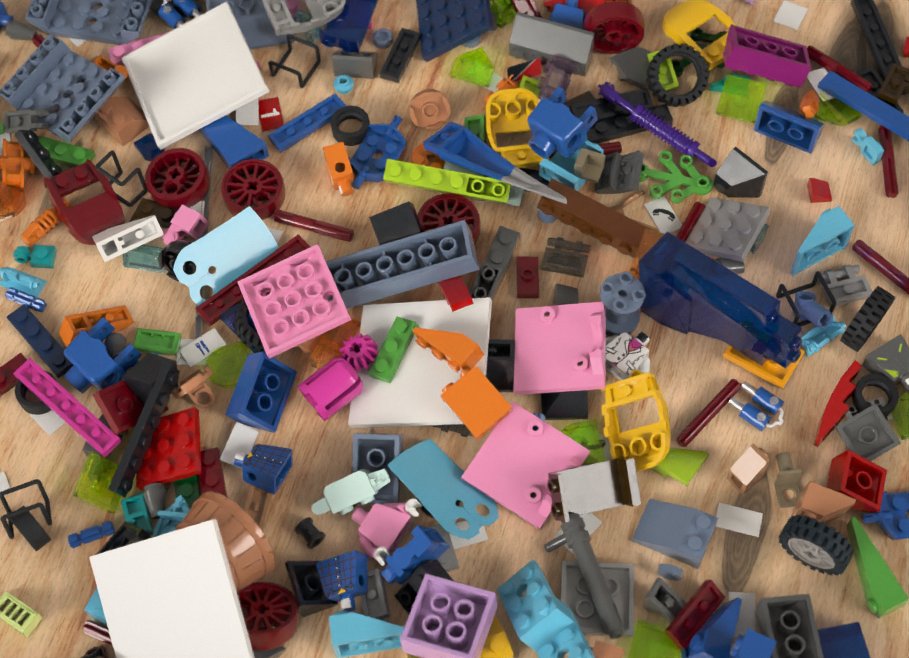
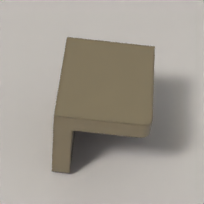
[574,148,605,183]

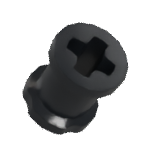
[294,517,326,549]

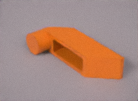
[90,55,128,78]

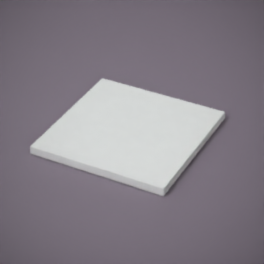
[122,1,270,150]
[348,297,492,428]
[90,519,255,658]

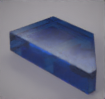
[133,133,165,161]

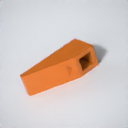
[412,327,484,372]

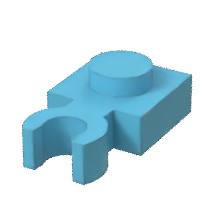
[851,128,884,166]

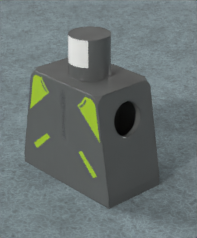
[862,334,909,392]

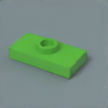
[133,328,182,356]

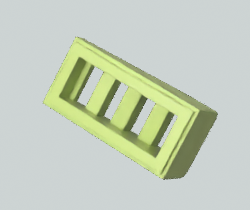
[0,592,43,637]

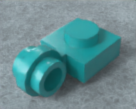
[13,245,57,269]

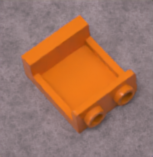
[440,366,513,441]

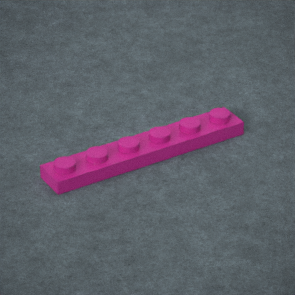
[13,358,122,458]

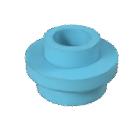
[333,75,354,94]

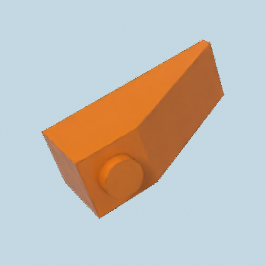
[59,305,134,347]

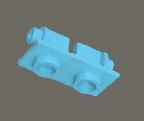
[0,267,47,299]
[799,315,846,357]

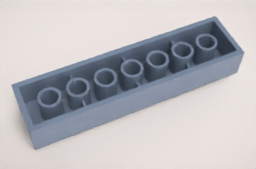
[326,220,480,309]

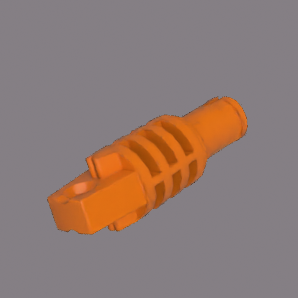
[799,90,820,119]
[21,198,71,246]

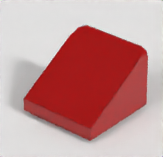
[807,178,832,203]

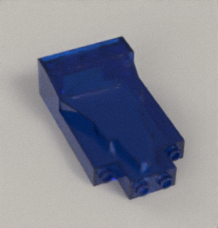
[639,231,803,369]

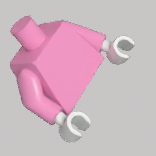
[352,498,423,566]

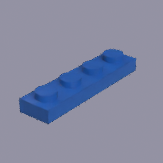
[268,93,346,153]

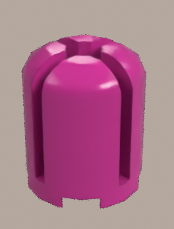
[297,357,363,422]

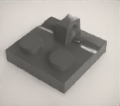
[834,404,901,461]

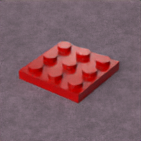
[136,407,202,490]

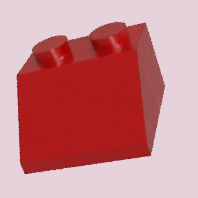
[826,450,887,512]

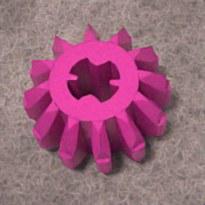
[340,333,378,372]

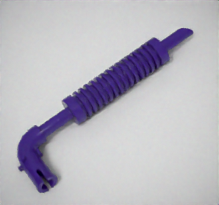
[598,82,717,167]

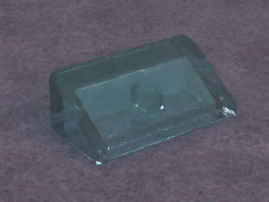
[123,245,166,273]

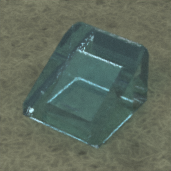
[750,224,769,254]

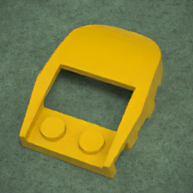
[662,0,736,72]
[486,88,549,168]
[601,372,671,472]

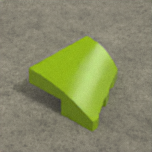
[650,448,709,486]

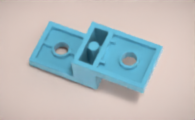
[497,560,595,658]

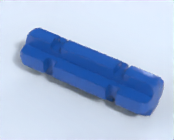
[5,287,47,312]
[68,521,115,548]

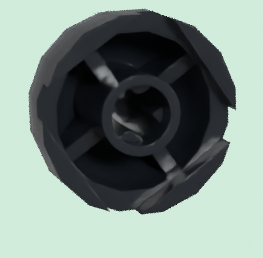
[158,239,196,282]

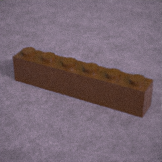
[537,178,667,267]

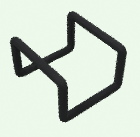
[268,34,321,88]
[95,150,147,207]
[776,271,836,328]
[0,479,52,539]

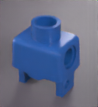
[527,86,598,159]
[63,317,142,394]

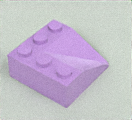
[400,574,498,658]

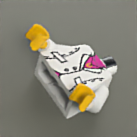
[606,332,650,381]

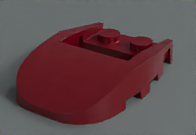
[44,159,125,245]

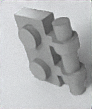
[817,264,873,307]

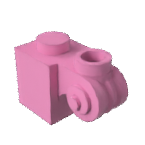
[162,205,210,245]

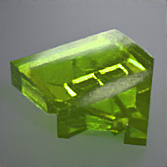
[450,47,495,88]
[814,93,862,127]

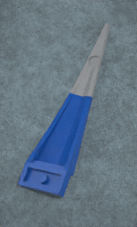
[423,121,567,204]

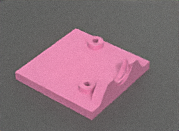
[238,244,351,358]
[513,302,606,395]
[461,401,591,530]

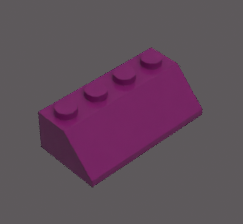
[723,24,812,88]

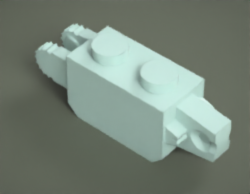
[311,468,391,515]

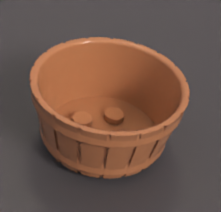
[174,491,275,593]

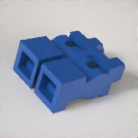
[381,525,450,585]

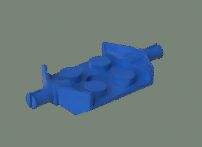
[348,115,406,190]
[861,491,909,540]

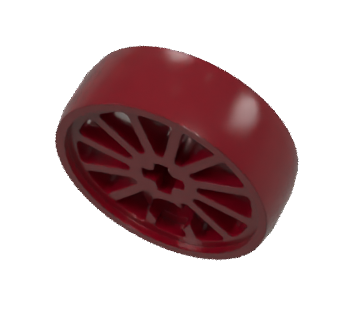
[583,1,645,54]
[145,148,210,209]
[221,159,286,220]
[418,193,481,245]
[237,582,299,650]

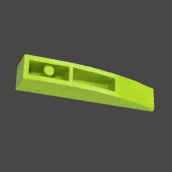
[383,159,511,204]

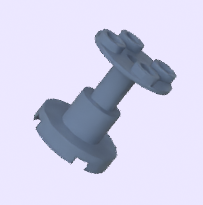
[600,272,646,336]

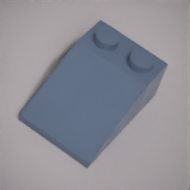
[352,433,403,505]
[631,499,718,569]

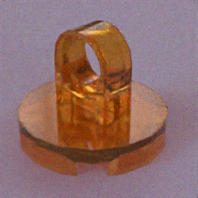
[0,181,26,220]

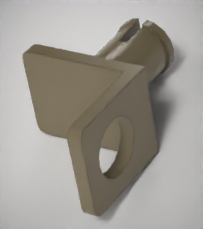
[774,452,803,508]

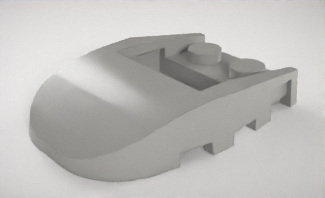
[260,0,346,36]

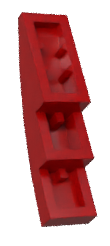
[437,276,473,312]
[814,360,862,447]

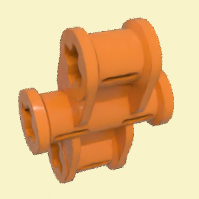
[0,139,35,188]

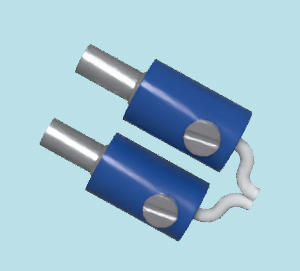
[158,0,202,29]
[728,381,784,432]

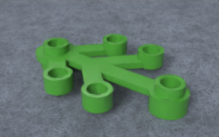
[639,150,713,204]

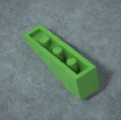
[846,516,909,619]

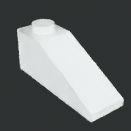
[92,215,164,262]

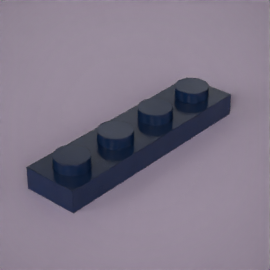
[7,304,73,379]

